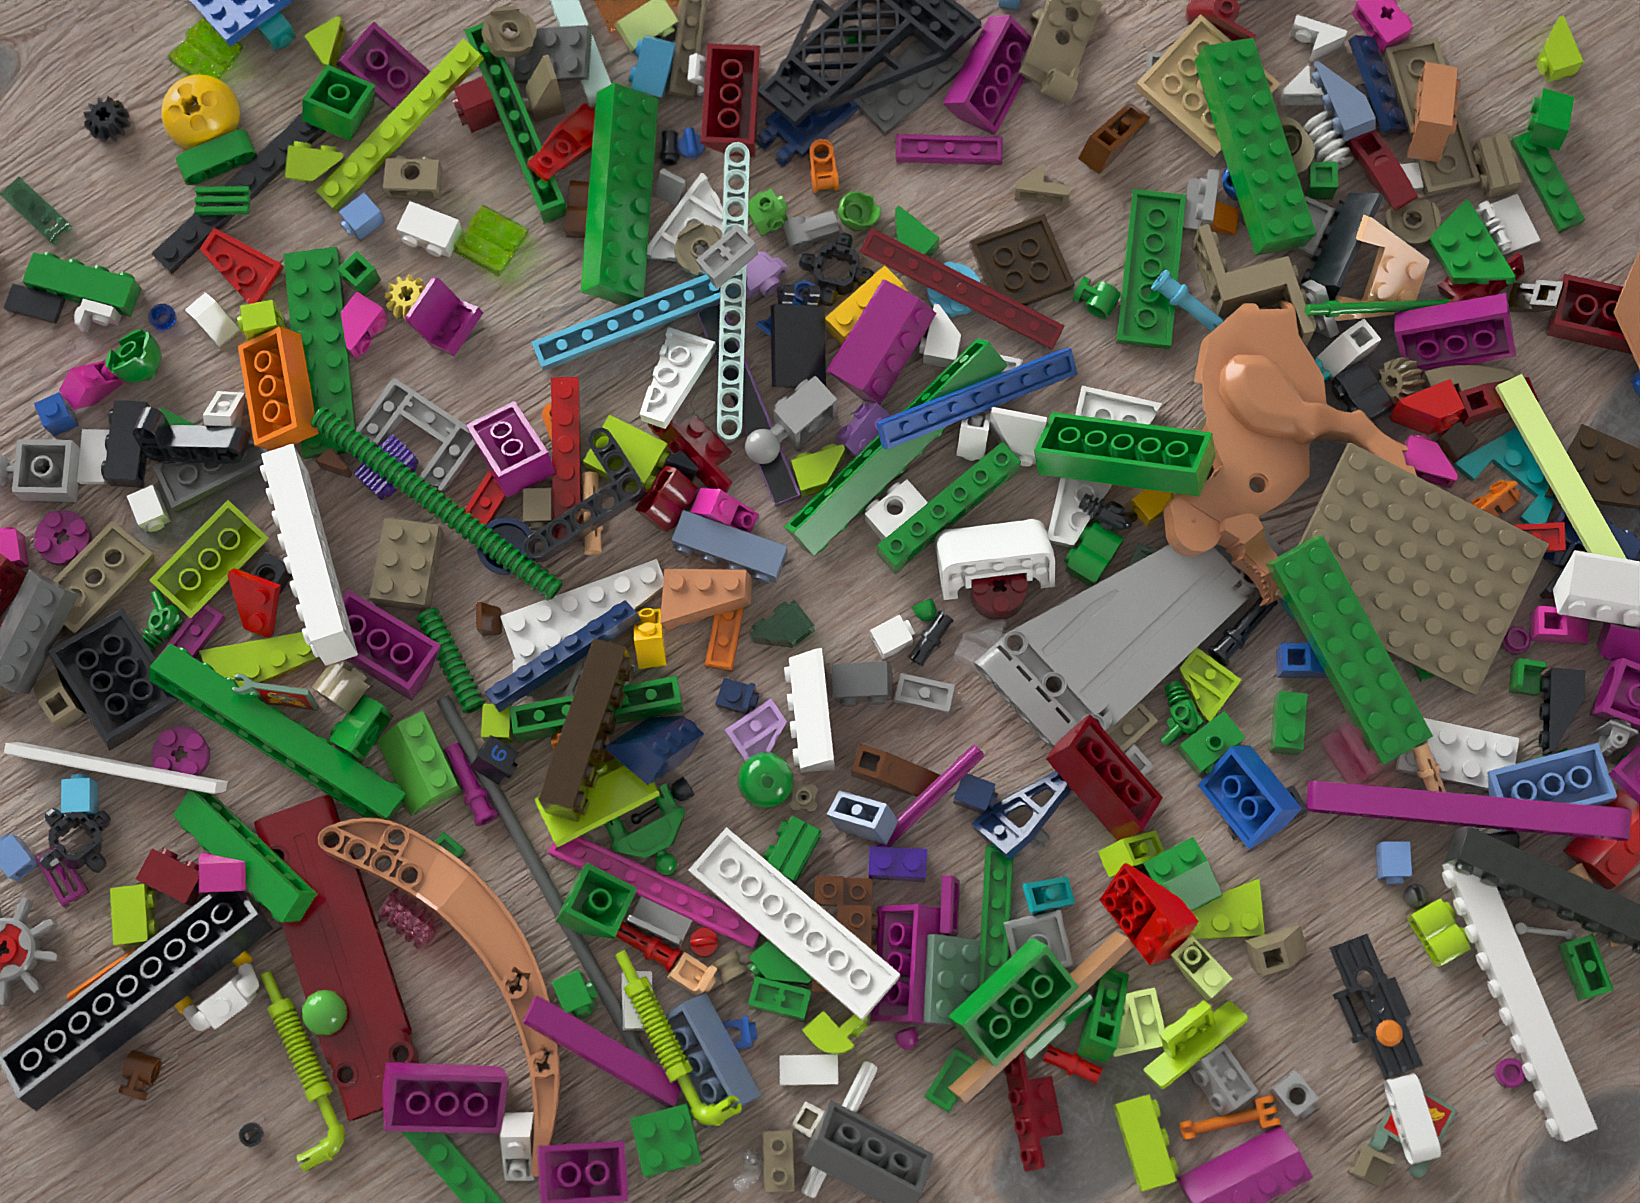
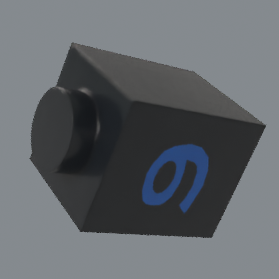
[470,735,519,785]

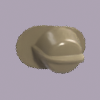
[1279,117,1315,174]

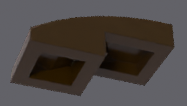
[1508,280,1565,312]

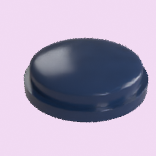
[477,517,535,575]

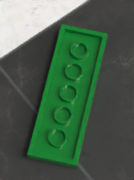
[1116,189,1186,349]

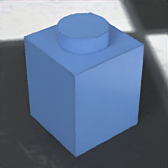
[339,193,385,241]
[0,834,39,882]
[1376,842,1412,885]

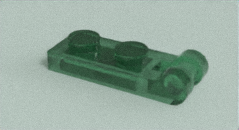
[0,176,72,245]

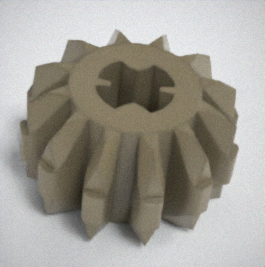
[1377,357,1425,404]

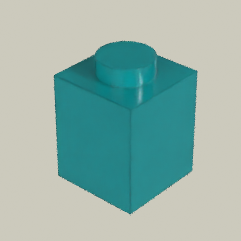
[256,12,296,52]

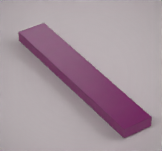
[522,995,682,1108]

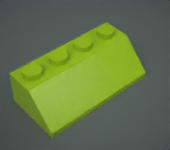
[149,500,269,618]
[535,758,660,847]

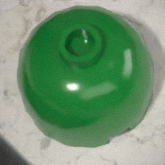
[105,329,162,383]
[737,752,794,808]

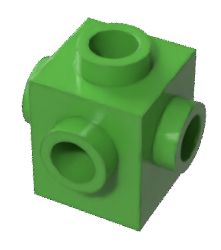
[748,188,789,237]

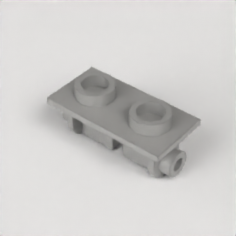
[1594,719,1638,756]

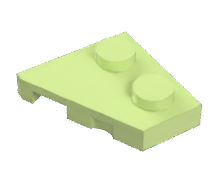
[1112,987,1165,1057]

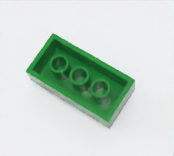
[948,938,1079,1067]

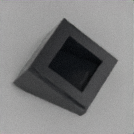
[662,450,699,483]

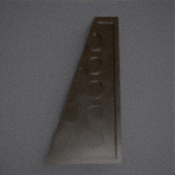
[1544,424,1640,509]

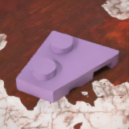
[724,699,787,761]

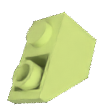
[1171,936,1232,1001]

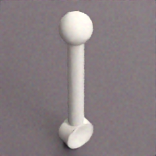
[1514,923,1576,940]

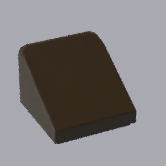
[1436,421,1478,463]

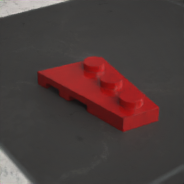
[200,228,284,304]

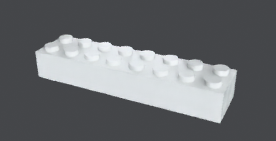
[260,444,358,666]

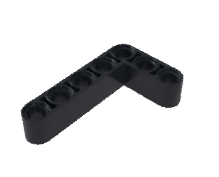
[523,427,646,562]

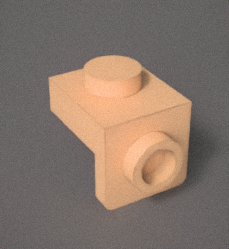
[667,952,717,996]

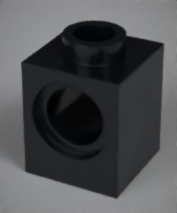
[251,552,292,596]

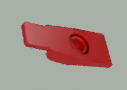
[527,103,595,181]

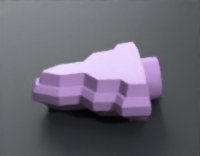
[746,252,789,300]

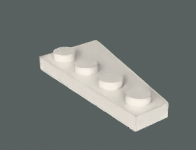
[640,327,717,429]

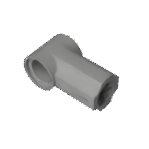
[783,210,840,252]

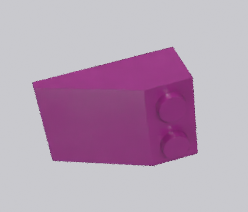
[336,21,431,110]
[466,401,555,498]
[537,1141,628,1203]

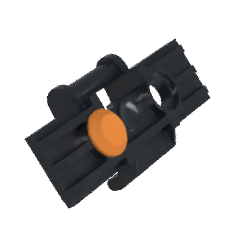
[1329,934,1423,1080]

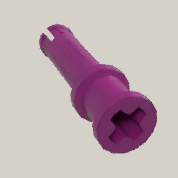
[443,742,499,826]

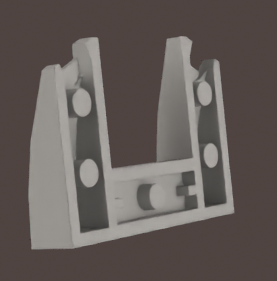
[356,377,478,492]

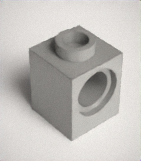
[1269,1070,1319,1119]

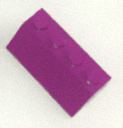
[943,15,1032,134]
[827,279,937,405]
[1395,293,1516,373]
[342,589,441,701]
[870,904,941,1025]
[382,1063,508,1134]
[1176,1125,1313,1203]

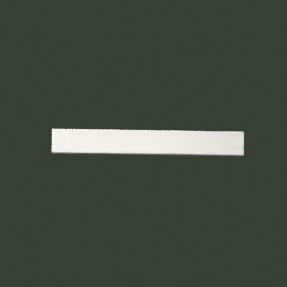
[4,742,228,794]

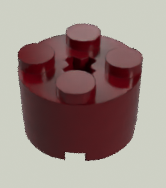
[970,573,1028,620]

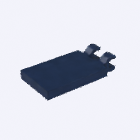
[757,72,859,168]

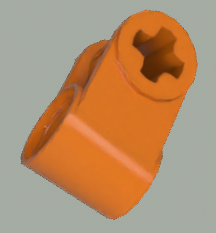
[810,139,839,194]

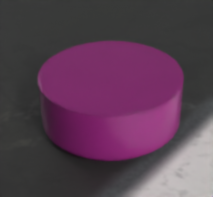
[1494,1058,1526,1088]

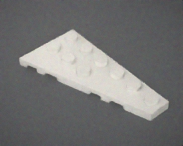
[1048,386,1162,548]
[500,559,663,694]

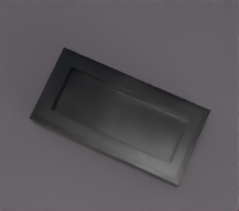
[4,284,66,324]

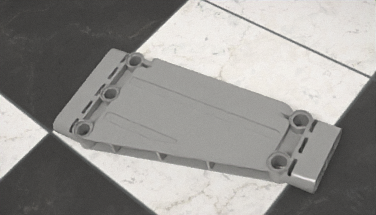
[974,529,1285,750]

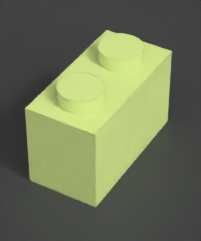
[614,0,678,52]

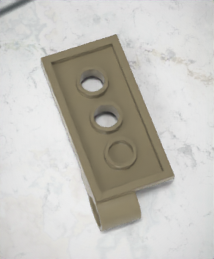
[1018,0,1103,105]
[53,521,155,635]

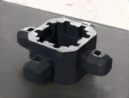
[799,233,874,306]
[40,808,111,873]

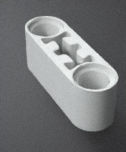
[1384,1073,1441,1164]

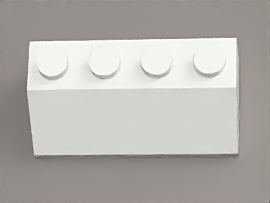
[1553,551,1640,628]
[784,648,835,773]

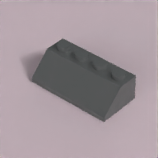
[0,569,79,694]
[803,1100,934,1203]

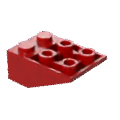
[1099,862,1199,966]

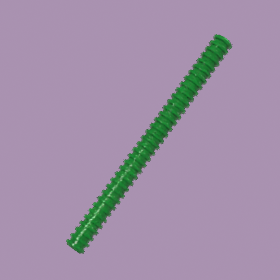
[311,406,562,601]

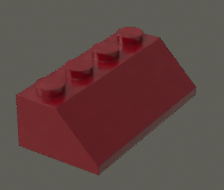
[700,43,761,157]
[1046,714,1163,841]

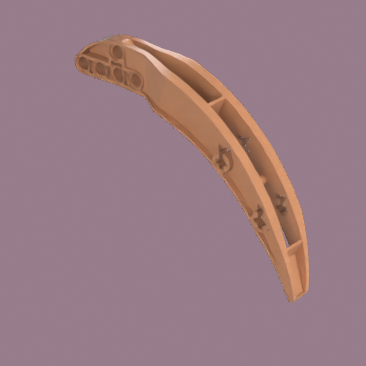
[318,818,560,1178]

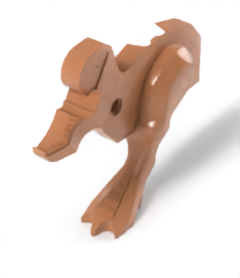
[1163,300,1417,606]

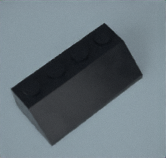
[1300,193,1384,301]

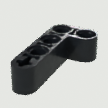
[132,407,251,463]

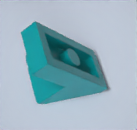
[1022,876,1076,915]

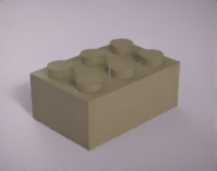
[369,518,444,612]

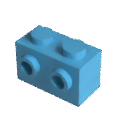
[628,35,677,98]

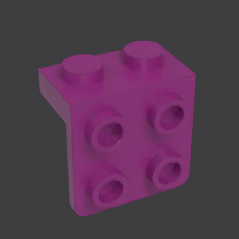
[406,277,483,356]

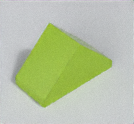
[304,16,346,68]

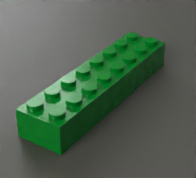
[1194,38,1316,256]
[581,82,659,306]
[1266,536,1433,765]

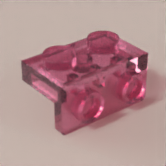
[1321,721,1379,784]

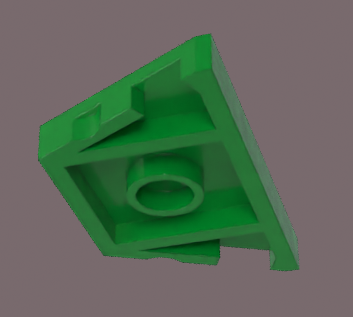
[1429,199,1516,284]

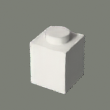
[127,485,171,532]
[870,615,915,660]

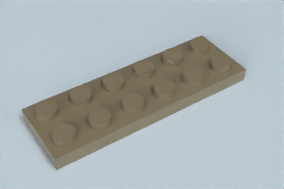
[1384,37,1481,196]

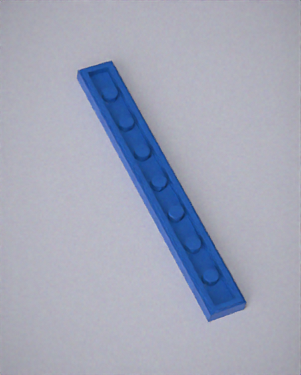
[876,347,1077,450]

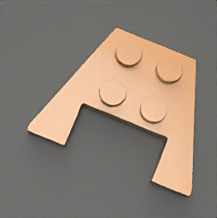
[1335,215,1430,321]

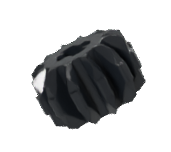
[83,96,130,143]

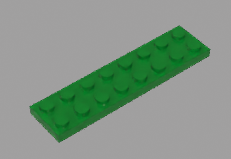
[284,246,356,459]

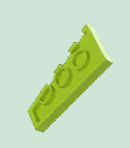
[199,632,321,687]

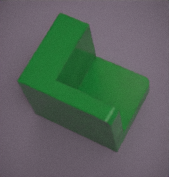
[1306,162,1338,200]
[1509,658,1547,696]

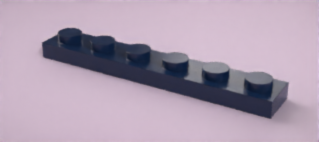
[484,600,641,713]

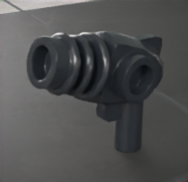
[1078,493,1138,531]

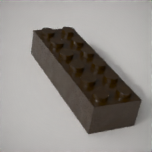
[538,638,634,822]

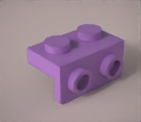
[834,402,891,458]

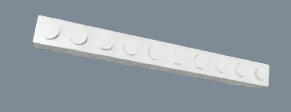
[1442,863,1598,1142]

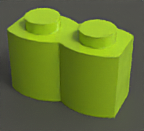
[1406,898,1471,968]

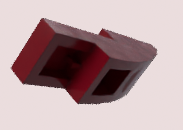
[1338,129,1418,211]

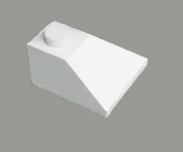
[989,407,1047,466]

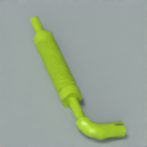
[615,950,742,1126]
[260,971,345,1172]

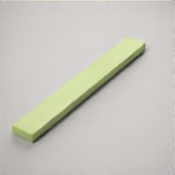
[1495,374,1627,559]

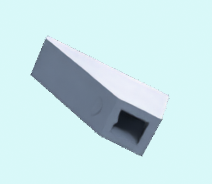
[1311,61,1376,141]

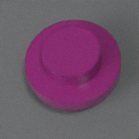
[1502,626,1531,654]

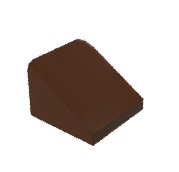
[315,448,353,478]
[476,602,502,636]

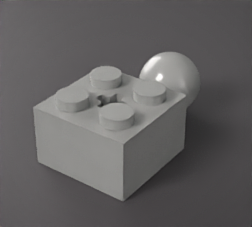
[745,376,837,464]
[0,439,80,502]

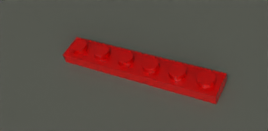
[551,377,582,542]

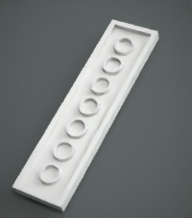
[689,827,901,1021]

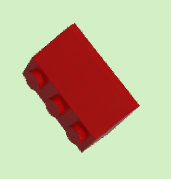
[1563,790,1640,890]

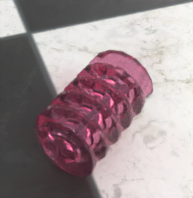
[378,888,443,949]

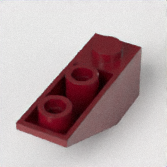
[1458,377,1539,426]

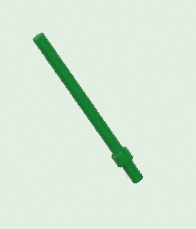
[1305,299,1452,318]

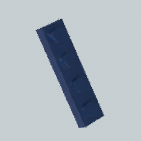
[1348,35,1408,135]

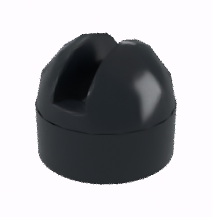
[239,1122,263,1147]

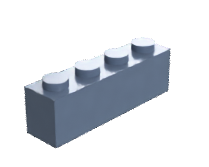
[671,510,788,584]

